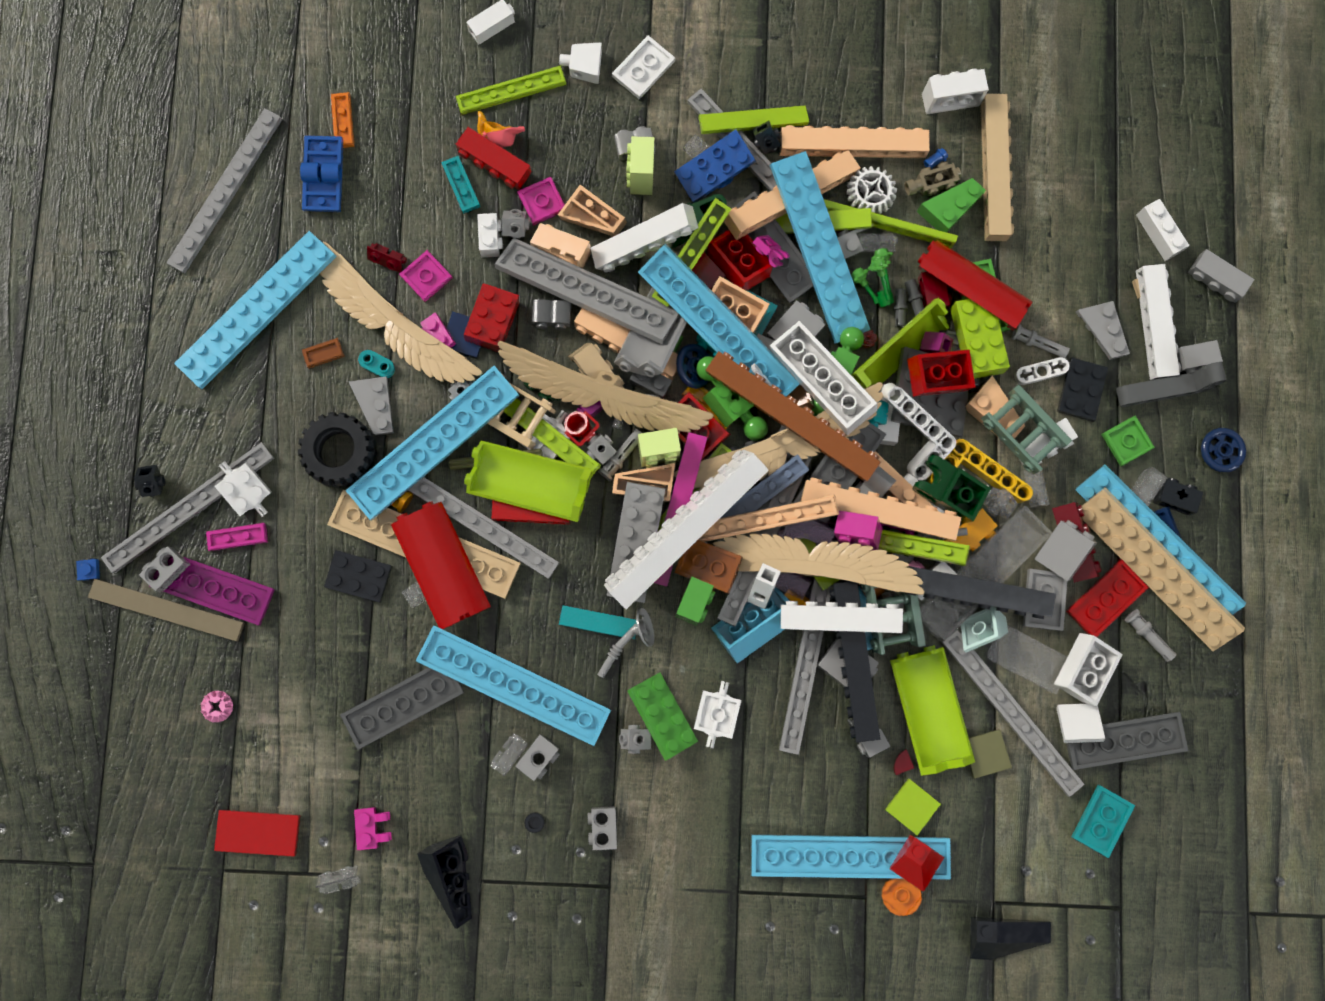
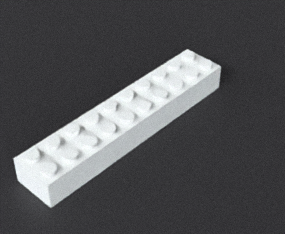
[604,449,769,609]

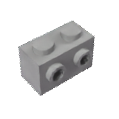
[1177,340,1223,374]

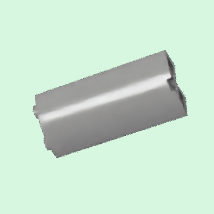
[614,287,687,377]

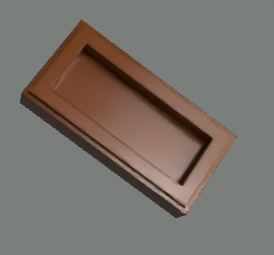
[302,338,345,369]

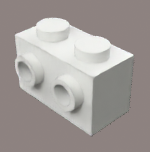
[478,213,503,258]

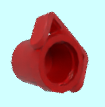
[564,411,599,446]

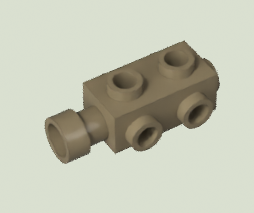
[904,162,961,196]

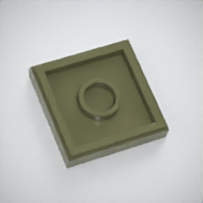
[969,729,1012,778]

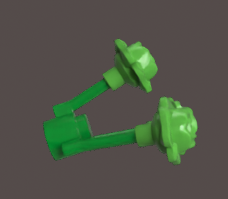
[851,248,895,307]

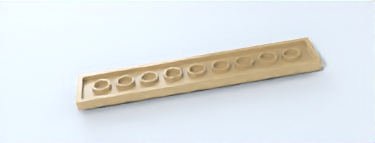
[1082,487,1245,651]
[327,490,521,599]

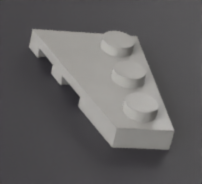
[1076,301,1130,360]
[349,377,394,436]

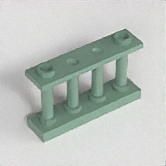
[981,384,1072,474]
[861,584,926,655]

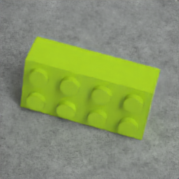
[951,299,1010,378]

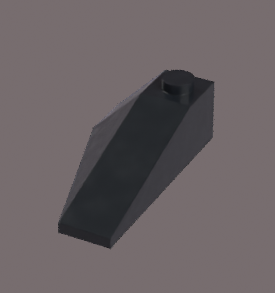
[417,835,472,929]
[970,917,1051,960]

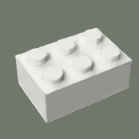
[922,69,989,114]
[1054,633,1123,706]

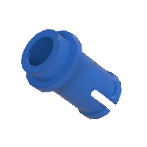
[923,148,948,170]

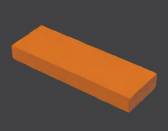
[331,92,355,148]

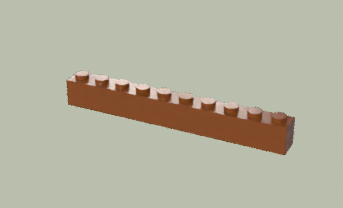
[705,351,881,483]

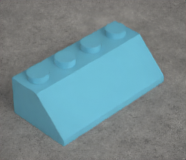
[711,586,789,663]

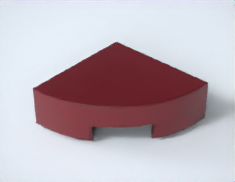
[893,749,914,775]

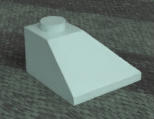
[960,606,1008,652]

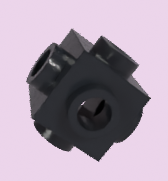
[753,120,782,154]
[134,465,166,497]

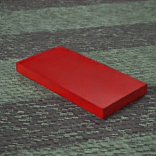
[1066,559,1149,637]
[214,810,300,856]

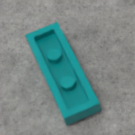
[441,156,480,214]

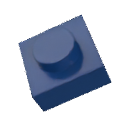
[76,559,100,581]

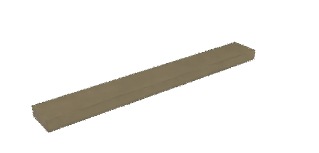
[88,579,245,641]

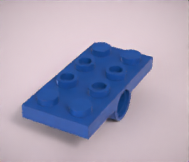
[674,129,757,203]
[300,136,343,212]

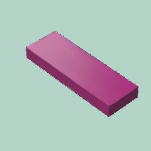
[206,523,268,551]

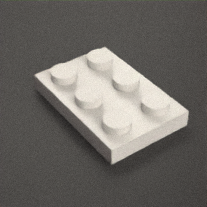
[612,35,675,99]

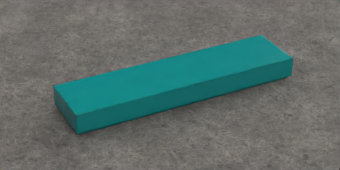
[559,605,636,640]

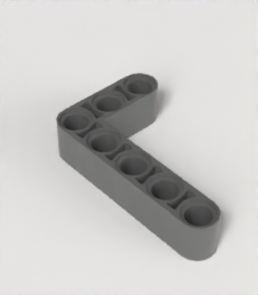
[1116,362,1227,407]

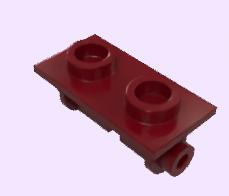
[367,243,407,273]

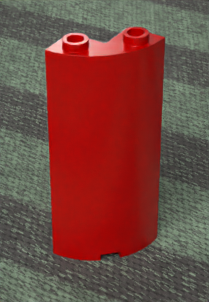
[918,240,1033,331]
[391,501,491,629]

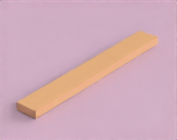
[698,495,839,542]

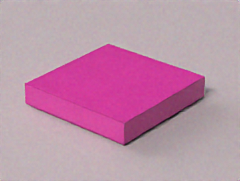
[517,177,565,226]
[399,250,453,302]

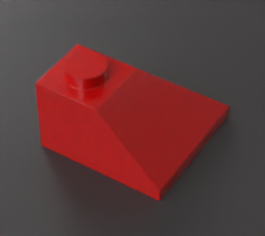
[889,835,945,892]

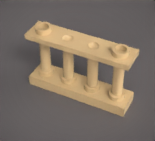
[487,374,556,450]

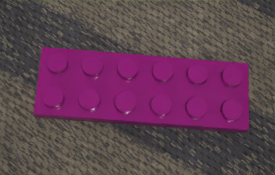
[149,556,275,626]

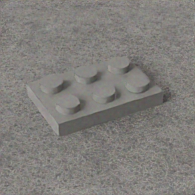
[1023,569,1067,631]

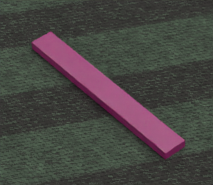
[654,432,707,586]

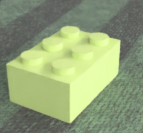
[626,136,654,195]
[638,428,681,468]

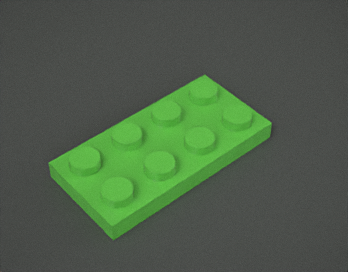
[627,673,698,761]

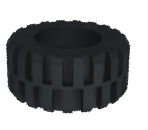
[298,412,377,488]

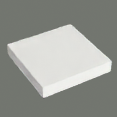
[1057,704,1105,743]

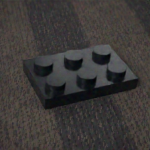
[1057,357,1108,422]
[324,550,392,603]

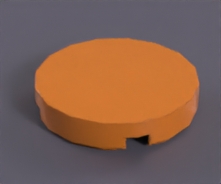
[881,878,922,916]

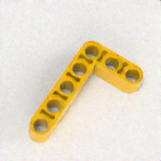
[927,439,1033,503]

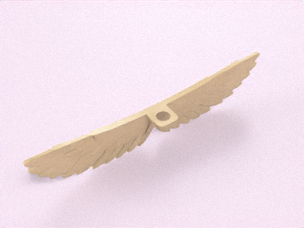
[320,242,483,384]
[498,341,713,434]
[674,382,883,491]
[713,533,924,595]

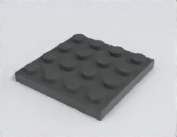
[891,347,969,437]

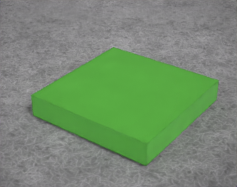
[1101,416,1155,467]

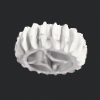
[846,166,897,215]

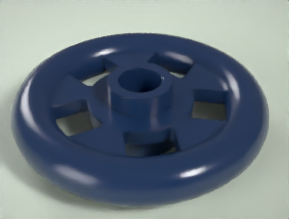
[676,344,709,389]
[1201,428,1246,472]

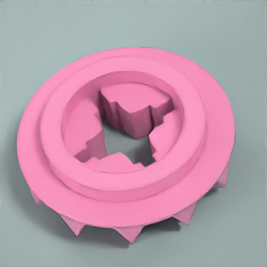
[201,691,233,722]

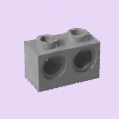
[139,546,190,593]
[588,806,617,850]

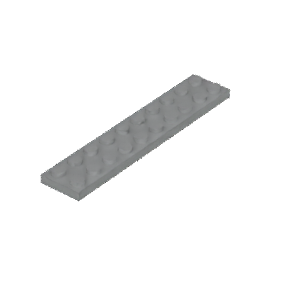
[495,238,680,344]

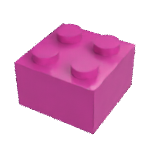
[834,511,883,550]

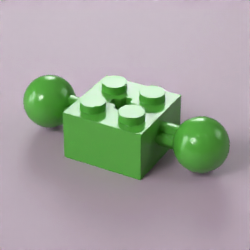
[812,327,864,416]
[696,356,768,441]

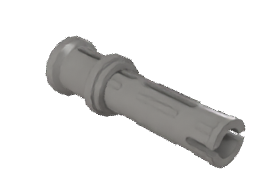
[1011,324,1070,358]
[598,428,642,481]
[1125,609,1177,662]

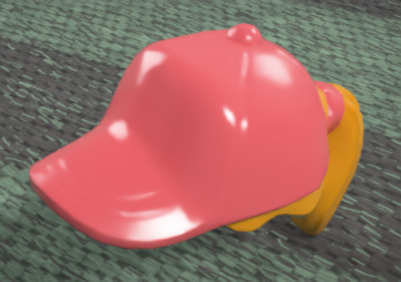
[477,111,525,148]

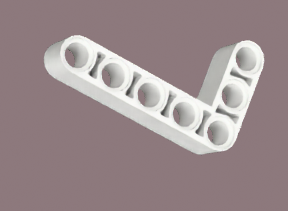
[881,383,956,481]

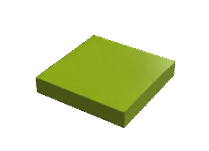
[885,778,941,835]

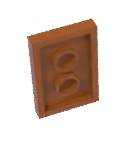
[674,540,743,593]

